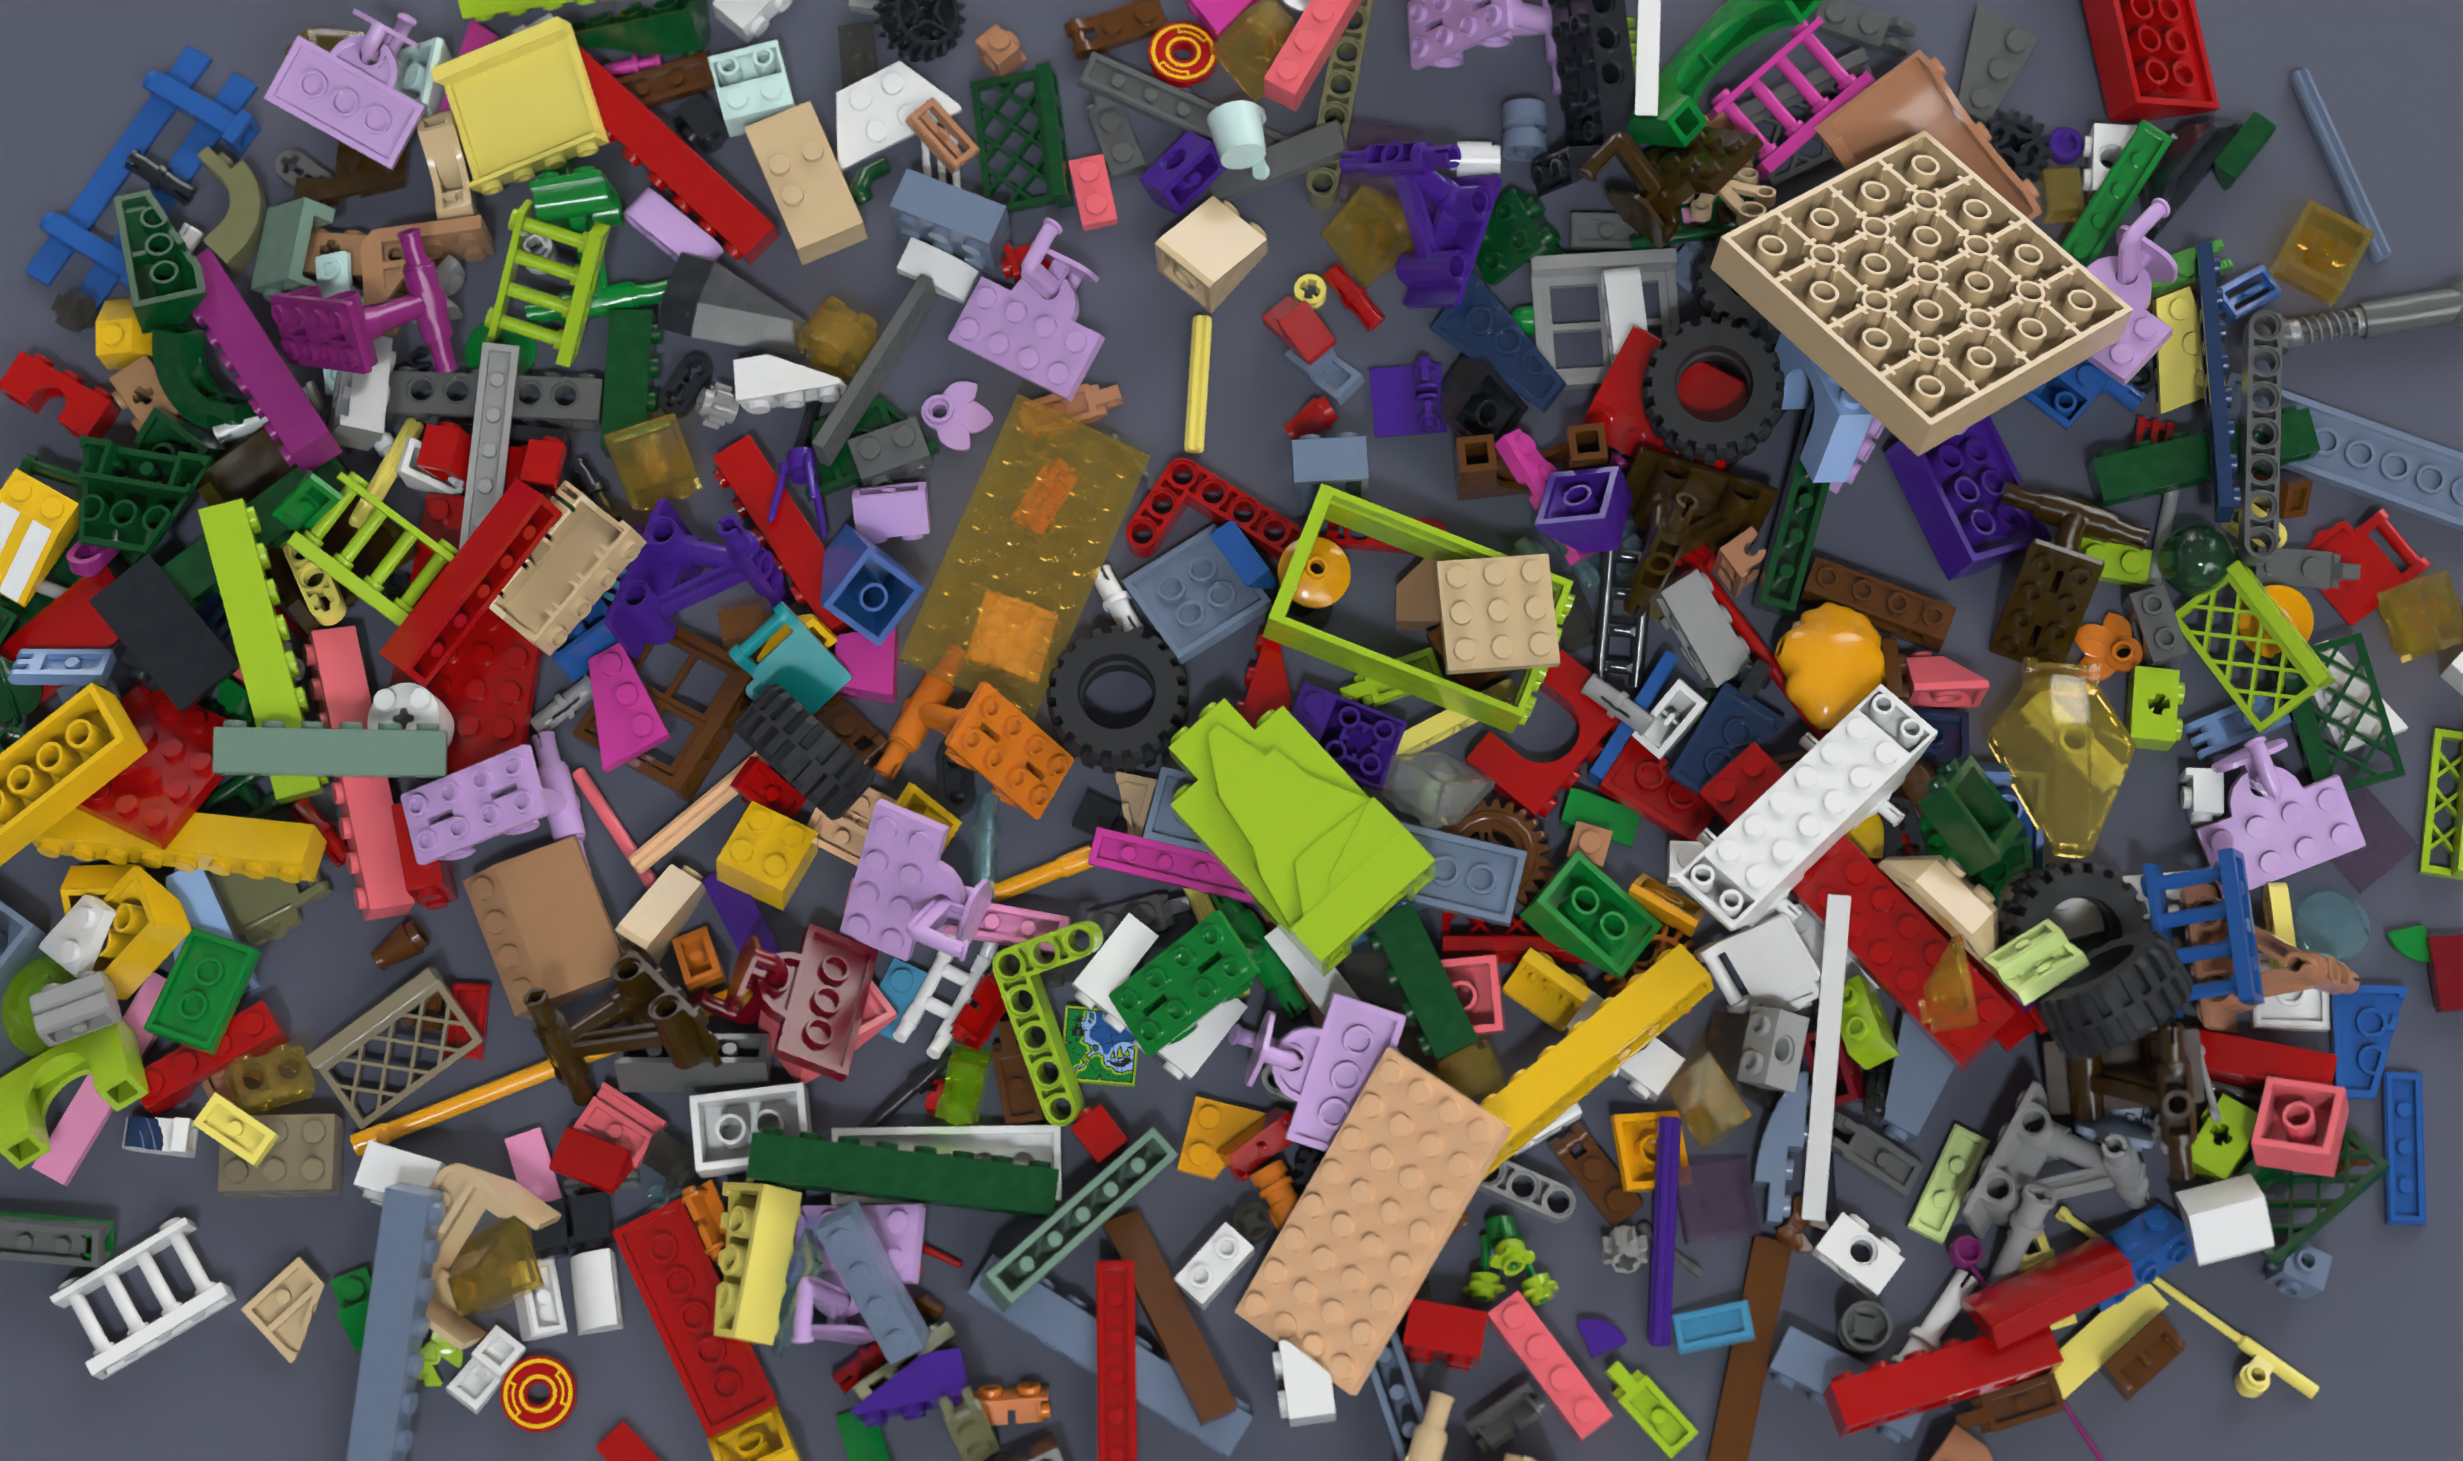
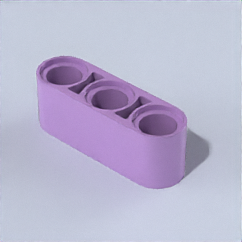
[623,188,724,262]

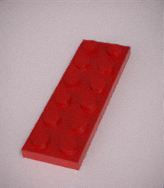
[612,1197,779,1439]

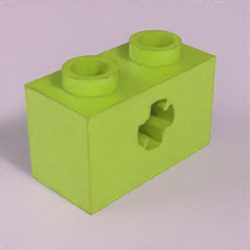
[2124,666,2185,751]
[1840,974,1900,1070]
[2192,1093,2258,1183]

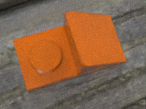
[671,926,728,994]

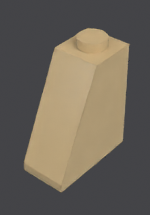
[615,864,707,966]

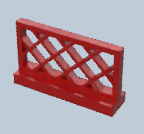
[1442,872,1590,964]

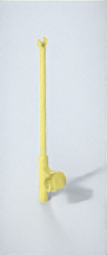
[2055,1206,2319,1399]

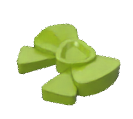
[417,1331,463,1387]

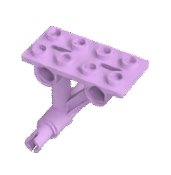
[1408,0,1562,96]
[401,731,591,872]

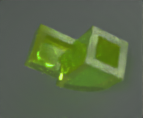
[935,1046,992,1125]

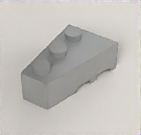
[327,336,396,451]
[1651,569,1752,688]

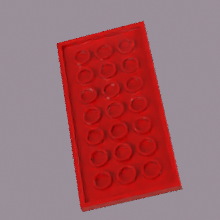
[390,493,566,781]

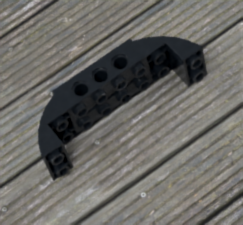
[1532,0,1636,197]

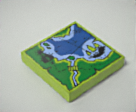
[1063,1005,1138,1087]

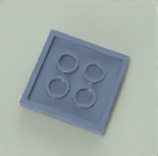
[1122,524,1273,666]

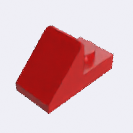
[1261,295,1336,366]
[729,755,807,820]

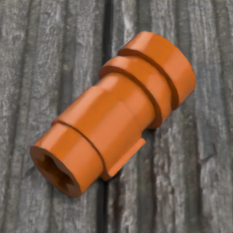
[1249,1159,1300,1231]

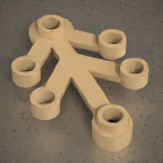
[1683,167,1776,227]

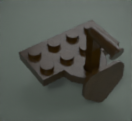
[1577,127,1764,249]

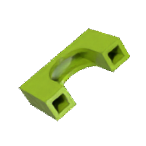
[0,1019,149,1170]

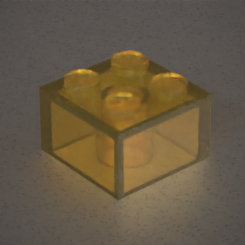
[2269,199,2375,307]

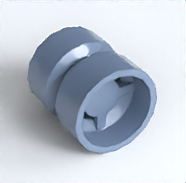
[1502,98,1548,163]

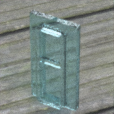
[771,1228,823,1359]

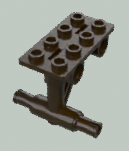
[1622,448,1778,617]
[1989,481,2150,675]
[523,941,723,1106]
[2043,1022,2205,1180]

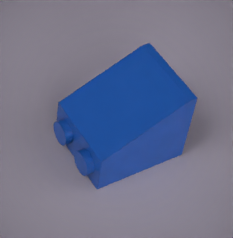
[821,524,924,647]

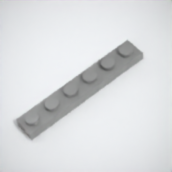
[459,342,520,550]

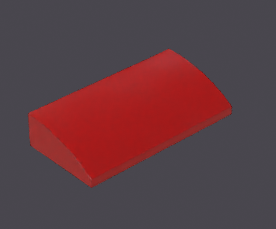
[0,563,122,710]
[1960,1237,2136,1350]

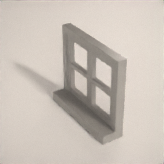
[1529,248,1680,390]

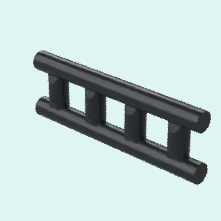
[1592,539,1651,687]

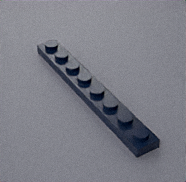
[2193,242,2241,523]

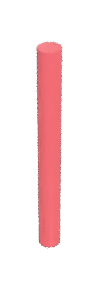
[572,767,658,890]

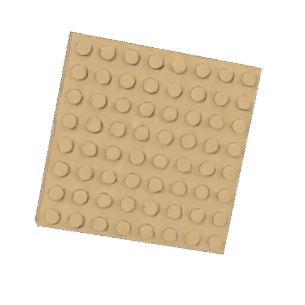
[1711,130,2133,456]

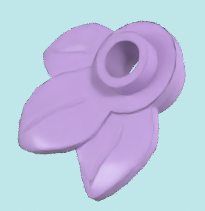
[921,381,994,451]

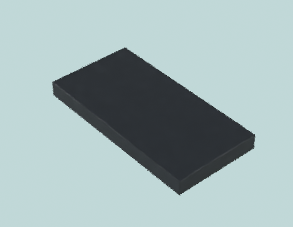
[89,554,240,714]

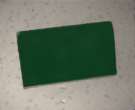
[2214,112,2276,191]

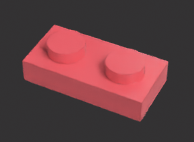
[1068,154,1118,231]

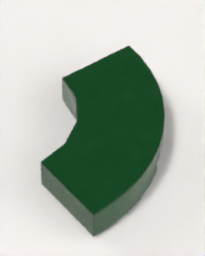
[1965,835,2033,908]

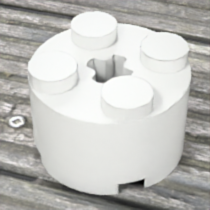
[368,683,454,748]

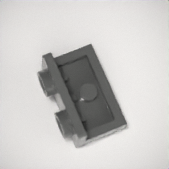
[847,416,933,487]

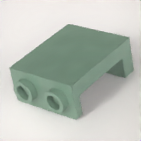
[250,197,336,302]

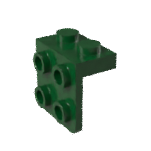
[1475,188,1565,286]

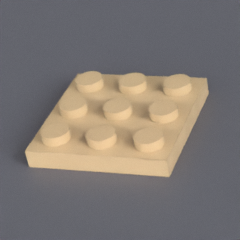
[1435,554,1560,675]

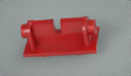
[949,971,1006,1051]

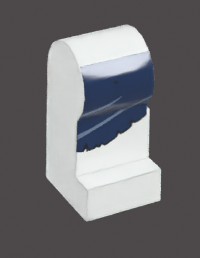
[122,1116,199,1158]

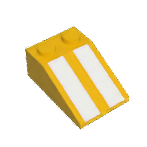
[0,468,79,608]

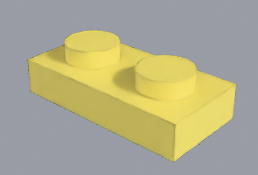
[192,1092,280,1168]

